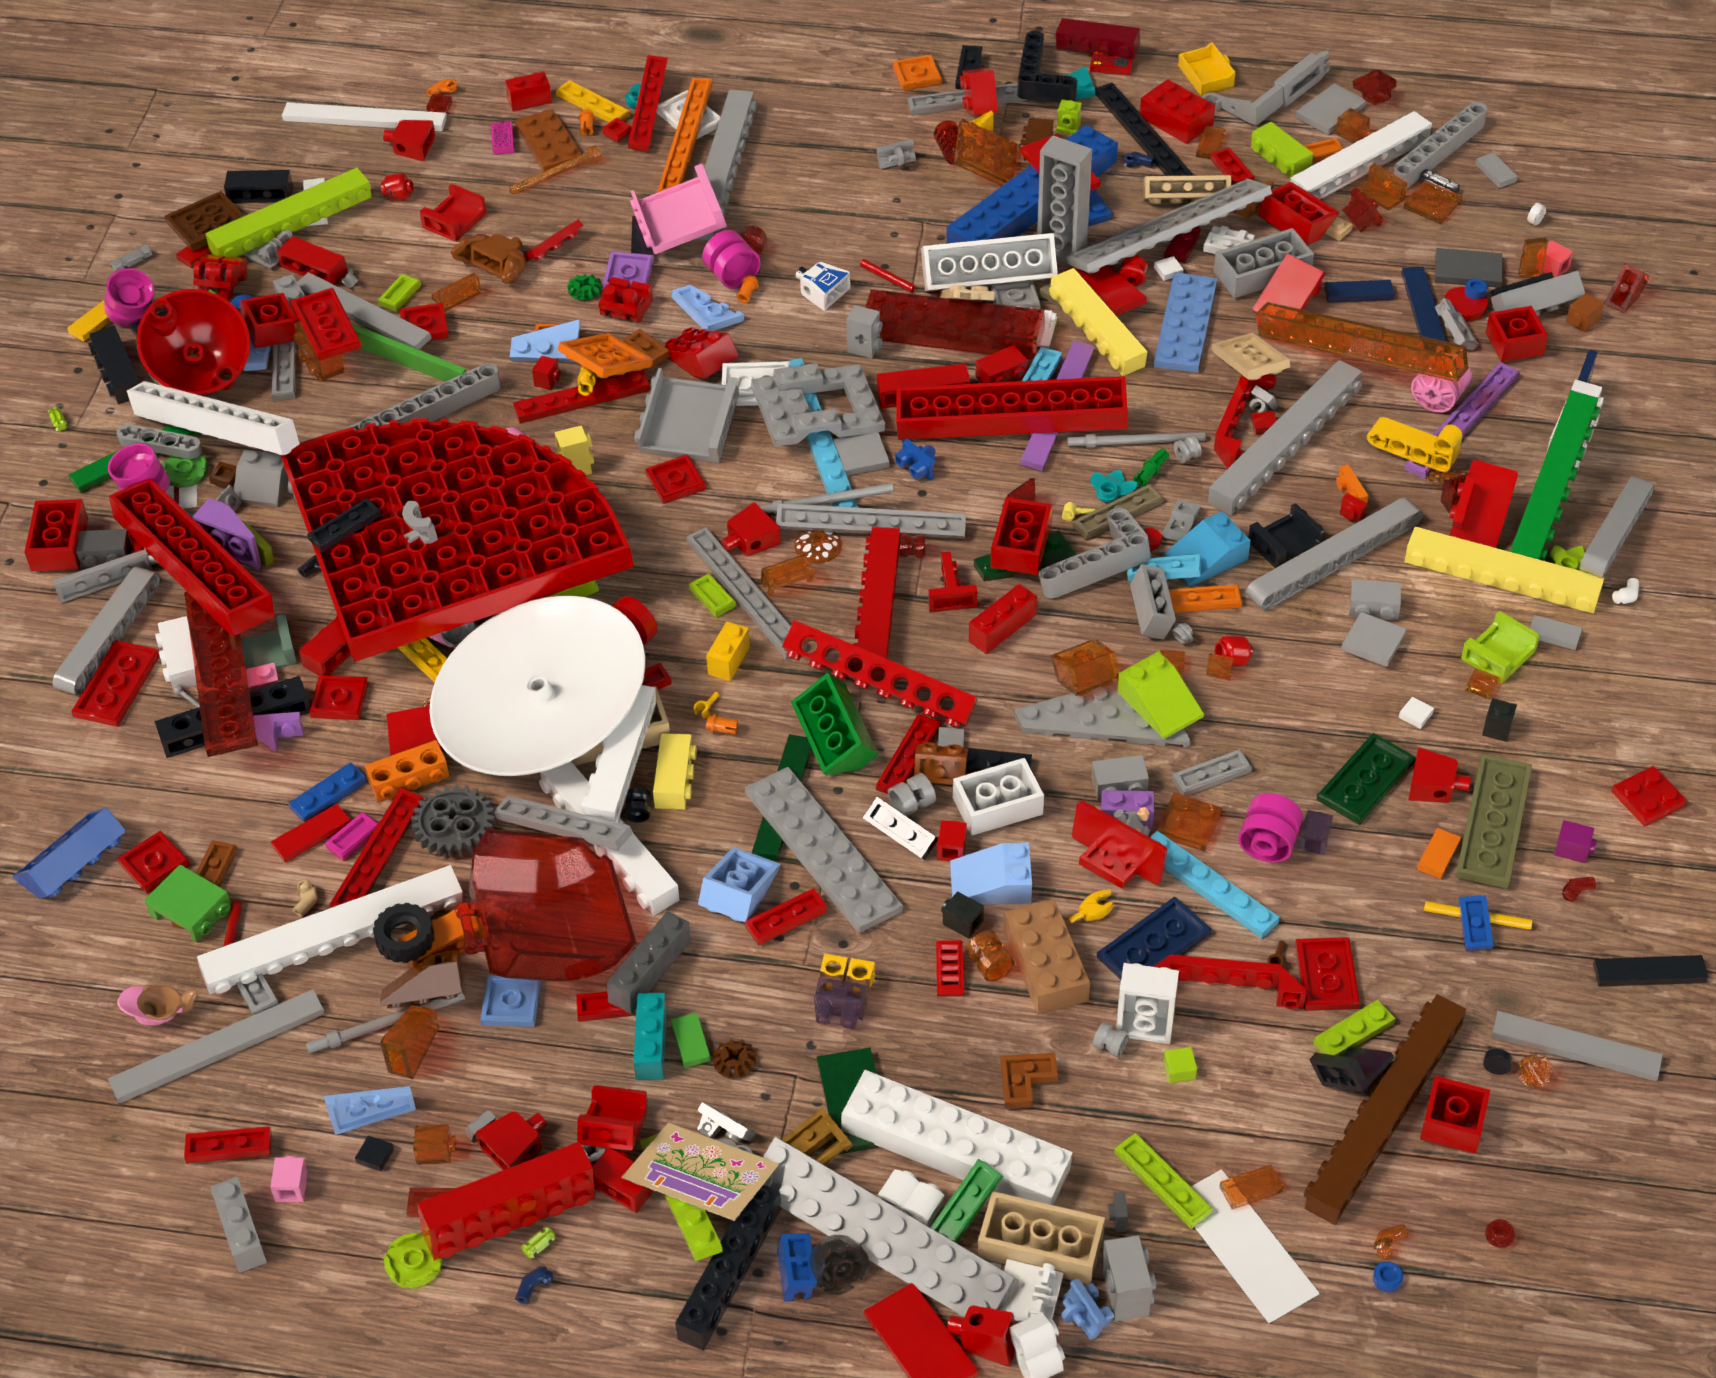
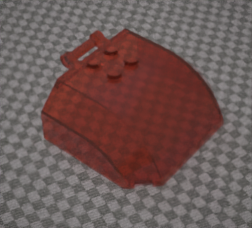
[455,829,636,982]

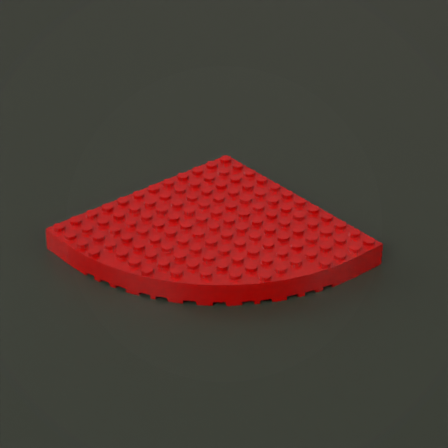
[281,418,634,662]

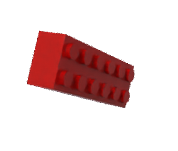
[417,1141,595,1261]

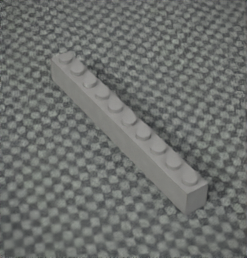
[696,90,757,240]
[1208,360,1362,516]

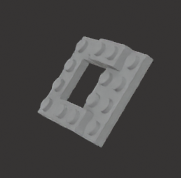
[751,363,885,447]

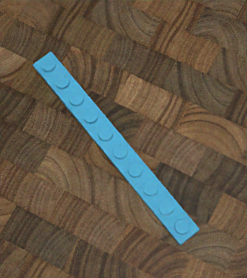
[789,358,858,508]

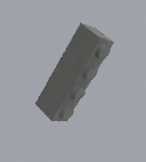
[607,911,690,1013]

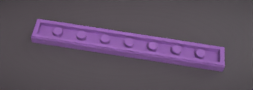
[1020,340,1095,471]
[1405,362,1520,479]

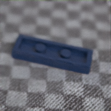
[1325,279,1394,303]

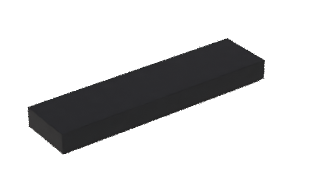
[1593,955,1708,986]

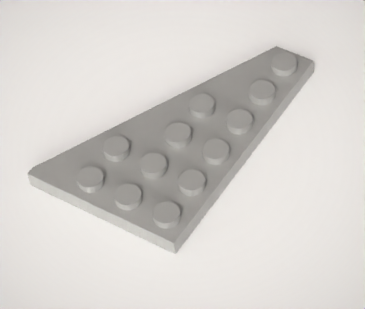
[1014,680,1191,748]

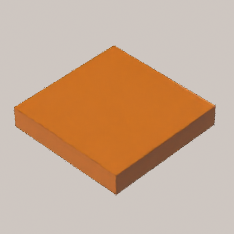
[892,55,942,91]

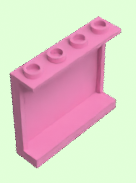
[630,164,727,254]

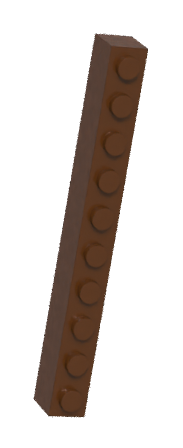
[1304,994,1466,1225]

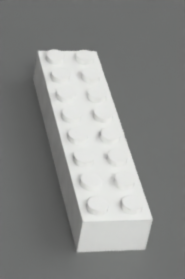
[841,1070,1073,1205]

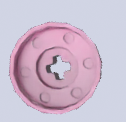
[1411,351,1472,413]

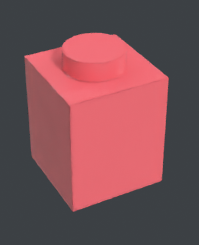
[1535,240,1573,277]

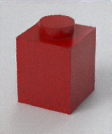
[937,820,967,862]

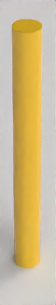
[1424,901,1532,930]

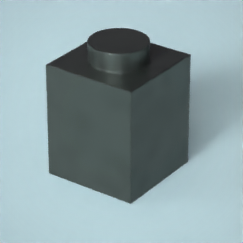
[1482,698,1517,742]
[941,891,984,939]

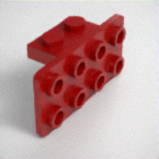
[1449,460,1518,548]
[1072,800,1167,889]

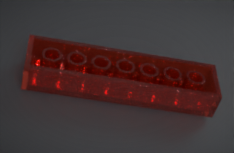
[865,289,1045,360]

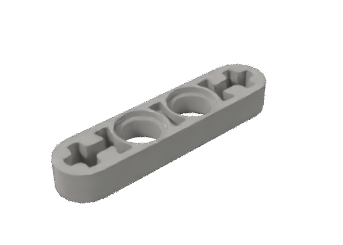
[117,424,202,459]

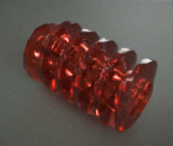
[934,120,971,165]

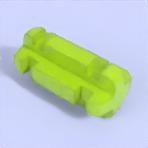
[48,407,68,432]
[521,1226,555,1259]

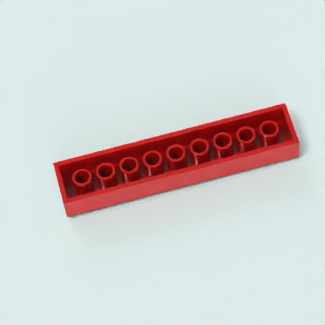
[896,376,1128,440]
[109,478,275,637]

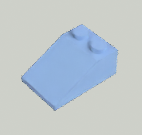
[950,842,1032,905]
[698,847,780,922]

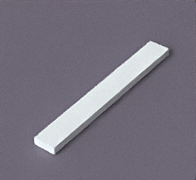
[282,102,447,131]

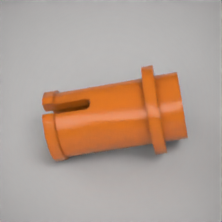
[579,109,595,136]
[736,275,759,303]
[706,714,738,735]

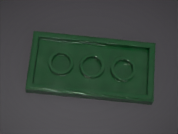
[1316,733,1416,825]
[817,1047,879,1154]

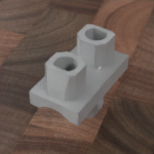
[876,139,916,169]

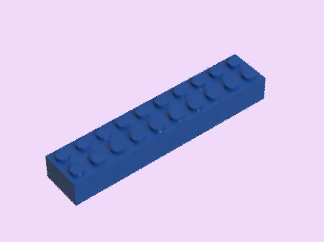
[946,125,1118,244]

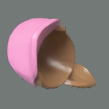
[118,985,199,1026]

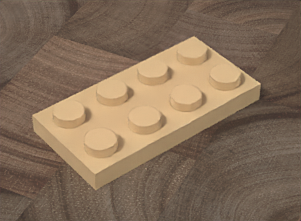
[1212,333,1290,380]

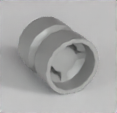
[888,773,936,816]

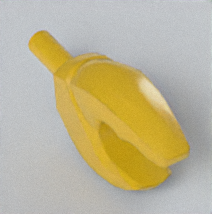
[1067,889,1114,924]

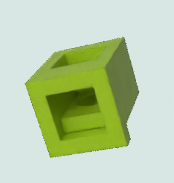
[1056,100,1082,135]

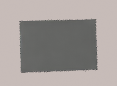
[1435,248,1502,288]

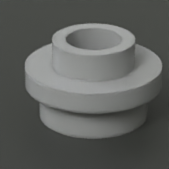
[1171,622,1193,645]

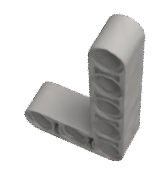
[1039,508,1151,598]

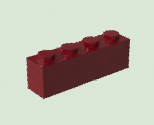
[1056,18,1140,59]

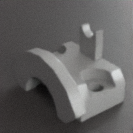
[402,501,438,544]

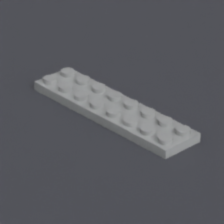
[745,767,903,933]

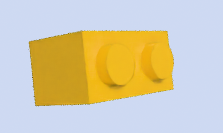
[706,621,750,681]

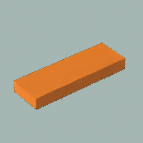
[1168,584,1242,613]

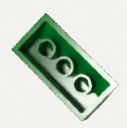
[791,672,879,776]

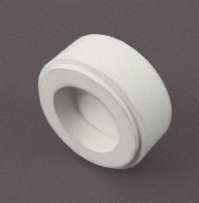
[1527,203,1546,225]

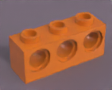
[364,740,449,803]

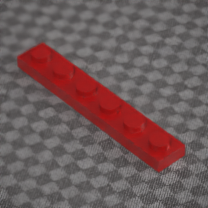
[628,55,668,152]
[513,370,650,423]
[329,787,424,909]

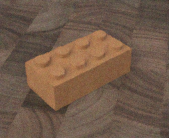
[1004,899,1090,1015]

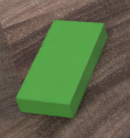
[671,1013,711,1068]

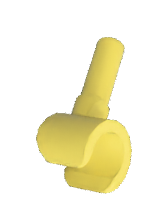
[1062,502,1095,521]

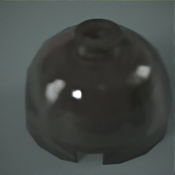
[809,1234,869,1295]

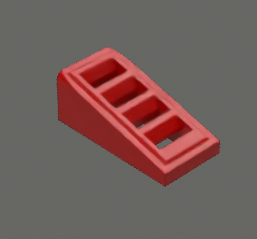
[936,940,964,996]

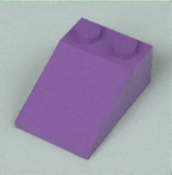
[193,498,263,571]

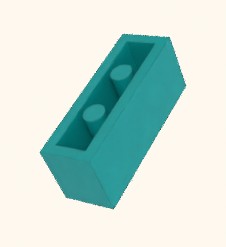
[633,993,667,1080]

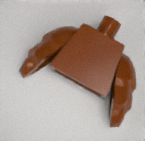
[450,234,525,284]

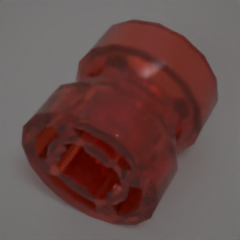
[900,533,925,558]

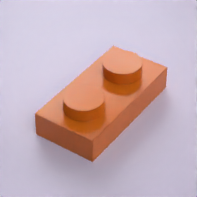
[1336,464,1368,509]

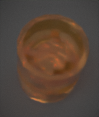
[966,930,1014,982]

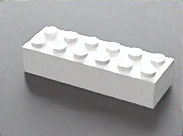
[921,233,1058,292]

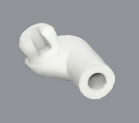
[1612,578,1639,604]

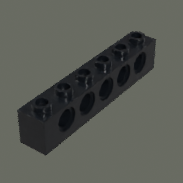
[154,676,310,758]
[675,1185,781,1351]

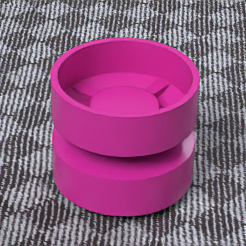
[702,230,760,289]
[104,268,154,327]
[108,443,170,492]
[1238,793,1303,863]

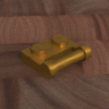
[782,1108,853,1165]

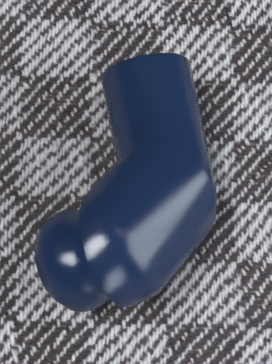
[1123,152,1155,168]
[515,1266,554,1304]

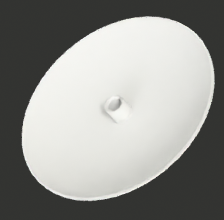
[430,596,645,776]

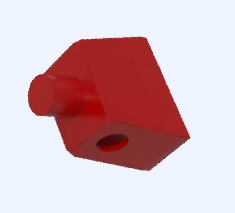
[383,120,436,161]
[721,502,781,556]
[1408,747,1471,803]
[475,1111,547,1170]
[947,1305,1016,1367]

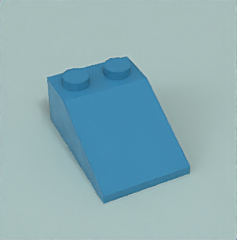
[1162,511,1250,588]

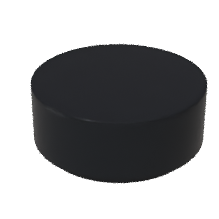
[1483,1049,1512,1075]

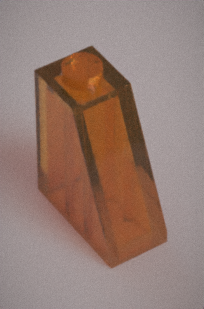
[380,1005,440,1080]

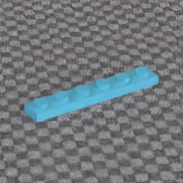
[1150,831,1279,939]

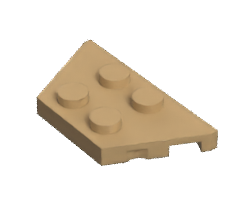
[939,285,994,301]

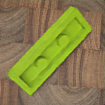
[1313,1000,1395,1056]

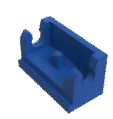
[777,1233,817,1302]

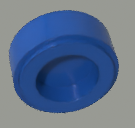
[1464,279,1488,299]
[1372,1261,1403,1292]

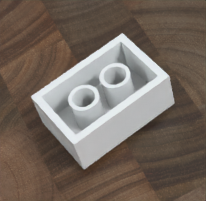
[953,758,1044,836]
[1116,963,1179,1044]

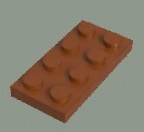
[515,109,583,174]

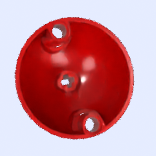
[136,289,250,396]

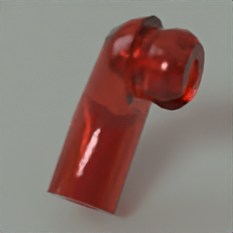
[1562,876,1596,902]

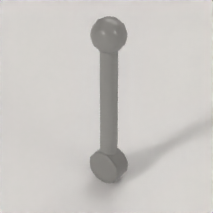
[174,686,203,708]

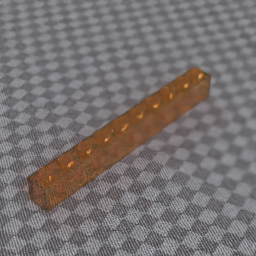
[1256,302,1469,382]

